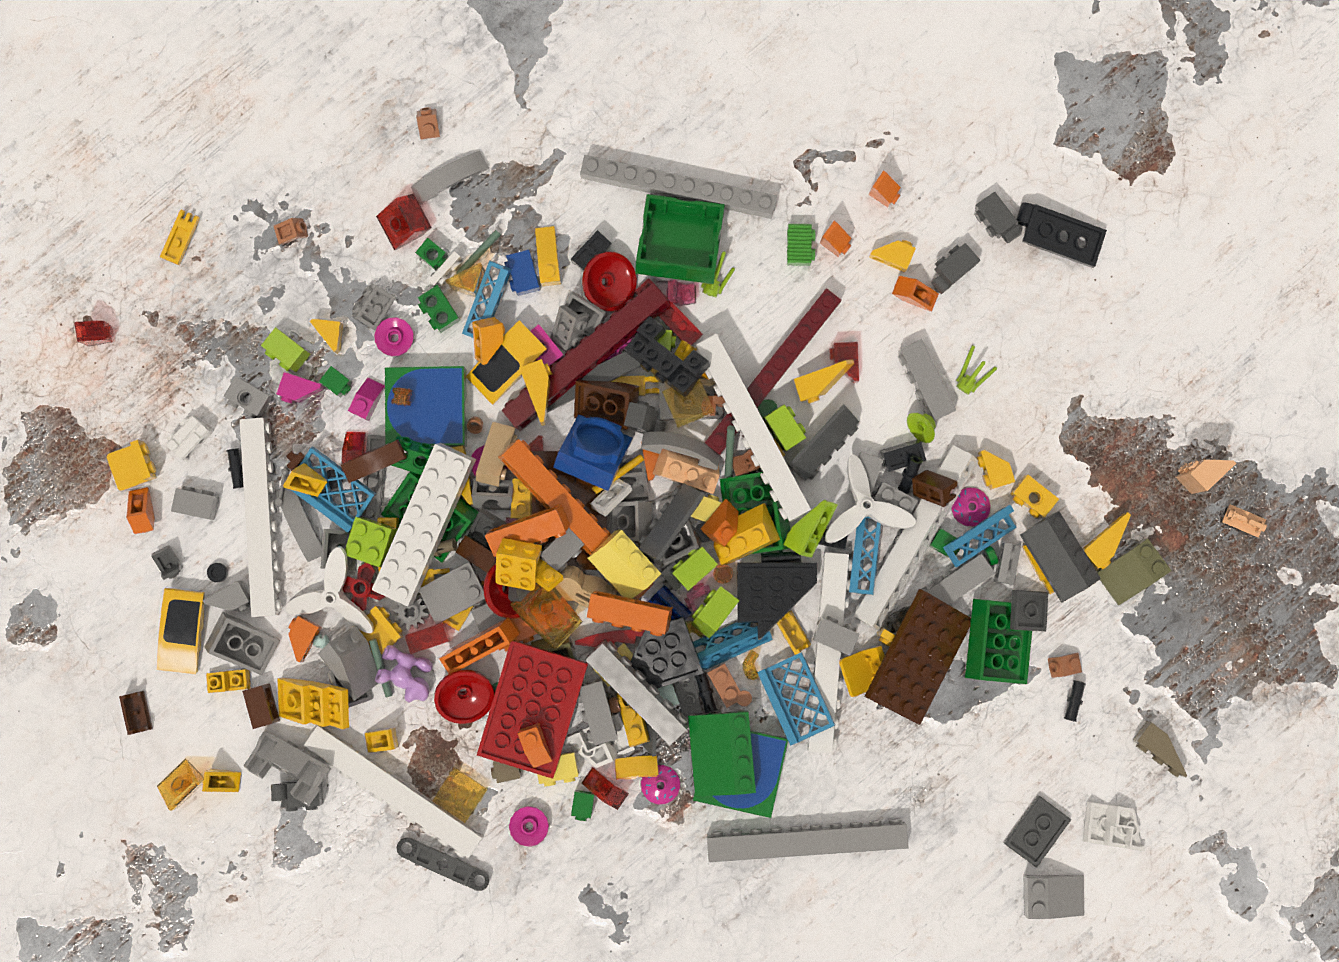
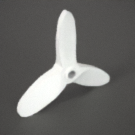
[825,454,916,543]
[285,546,374,633]

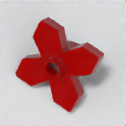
[342,563,386,611]

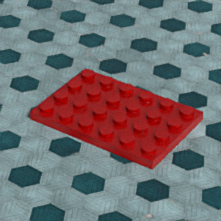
[477,640,588,779]

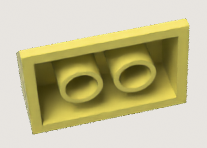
[587,530,661,598]

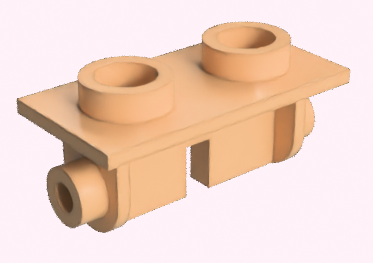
[1222,504,1267,538]

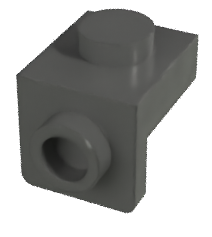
[151,545,181,580]
[661,561,682,591]

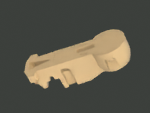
[552,565,627,629]

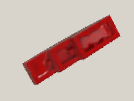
[575,629,645,647]

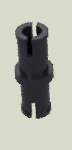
[226,448,244,489]
[898,455,923,494]
[761,550,801,563]
[695,672,717,713]
[1064,680,1086,722]

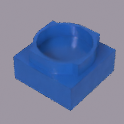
[553,414,633,491]

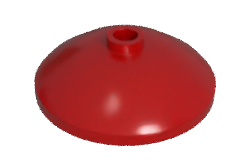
[582,252,637,311]
[484,563,537,619]
[434,670,494,724]

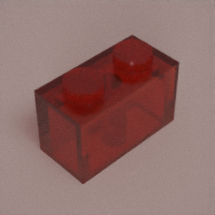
[404,622,451,654]

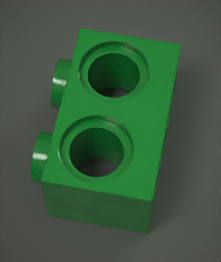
[417,285,461,333]
[391,436,433,475]

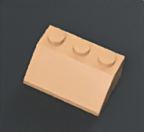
[653,449,720,494]
[1175,460,1237,494]

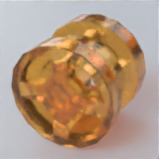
[391,388,413,406]
[713,564,733,584]

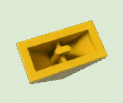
[310,319,343,354]
[283,463,327,497]
[365,728,399,753]
[202,769,241,792]

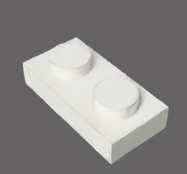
[428,251,462,287]
[590,479,633,517]

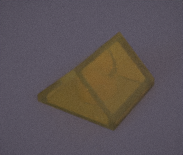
[445,262,485,297]
[157,758,204,811]

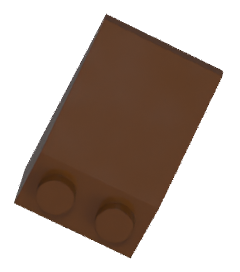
[574,380,639,430]

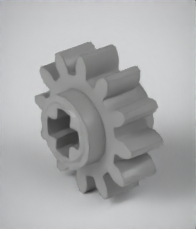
[393,598,429,630]

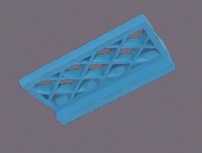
[291,447,376,533]
[757,652,835,746]

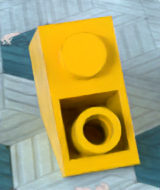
[976,450,1015,490]

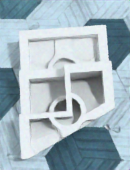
[565,712,637,768]
[1082,802,1145,851]

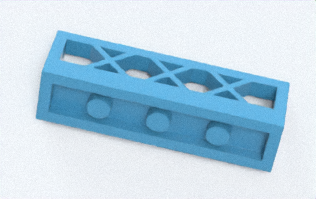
[462,260,512,338]
[943,505,1017,567]
[849,517,882,595]
[693,622,773,671]

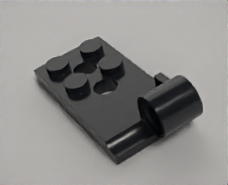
[1016,202,1107,268]

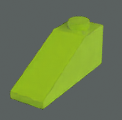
[784,500,838,558]

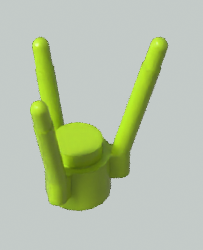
[701,251,735,298]
[956,345,997,395]

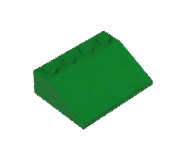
[381,472,478,563]
[719,472,791,554]
[965,599,1032,684]
[688,710,756,796]

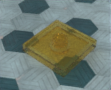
[662,378,714,428]
[432,767,487,823]

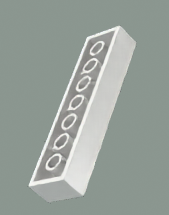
[372,443,476,607]

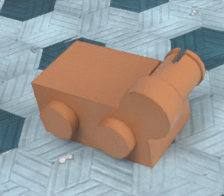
[707,663,752,708]

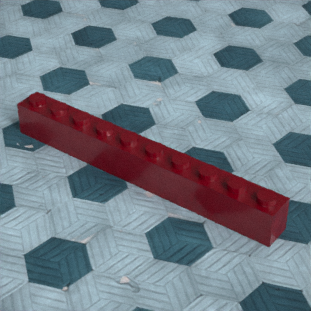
[501,283,671,432]
[704,288,842,456]

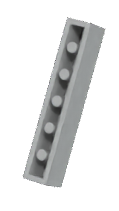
[585,639,688,746]

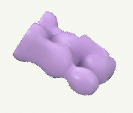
[375,645,433,703]

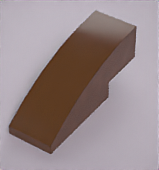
[341,440,407,483]

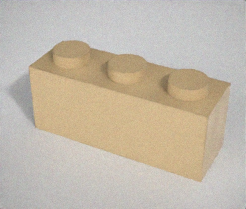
[476,422,518,487]

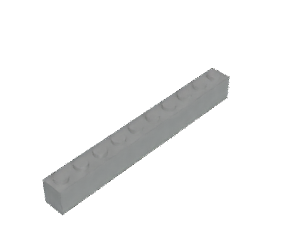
[580,155,777,219]
[707,819,909,862]

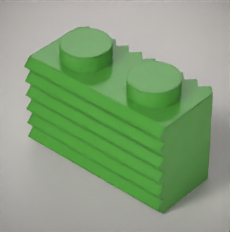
[787,224,815,266]

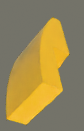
[206,669,251,693]
[614,755,658,779]

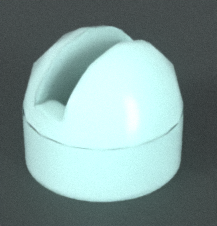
[313,634,330,649]

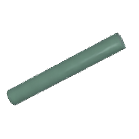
[456,230,501,278]
[724,426,735,478]
[369,639,393,697]

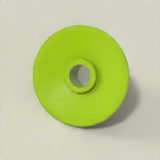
[907,413,936,443]

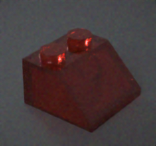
[376,193,432,250]

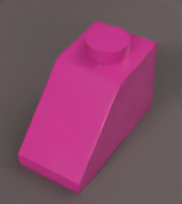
[276,372,325,404]
[348,378,385,421]

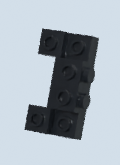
[625,316,710,397]

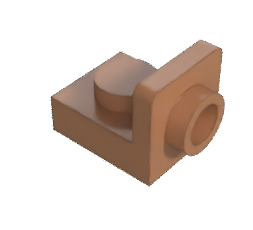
[273,218,308,245]

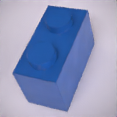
[504,250,540,296]

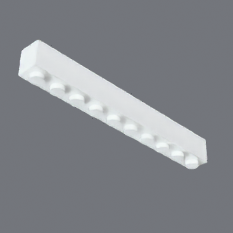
[696,334,811,522]
[240,418,282,617]
[854,445,978,631]
[807,552,852,754]
[304,725,484,858]

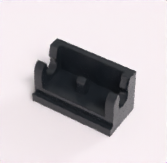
[571,230,612,272]
[880,439,927,472]

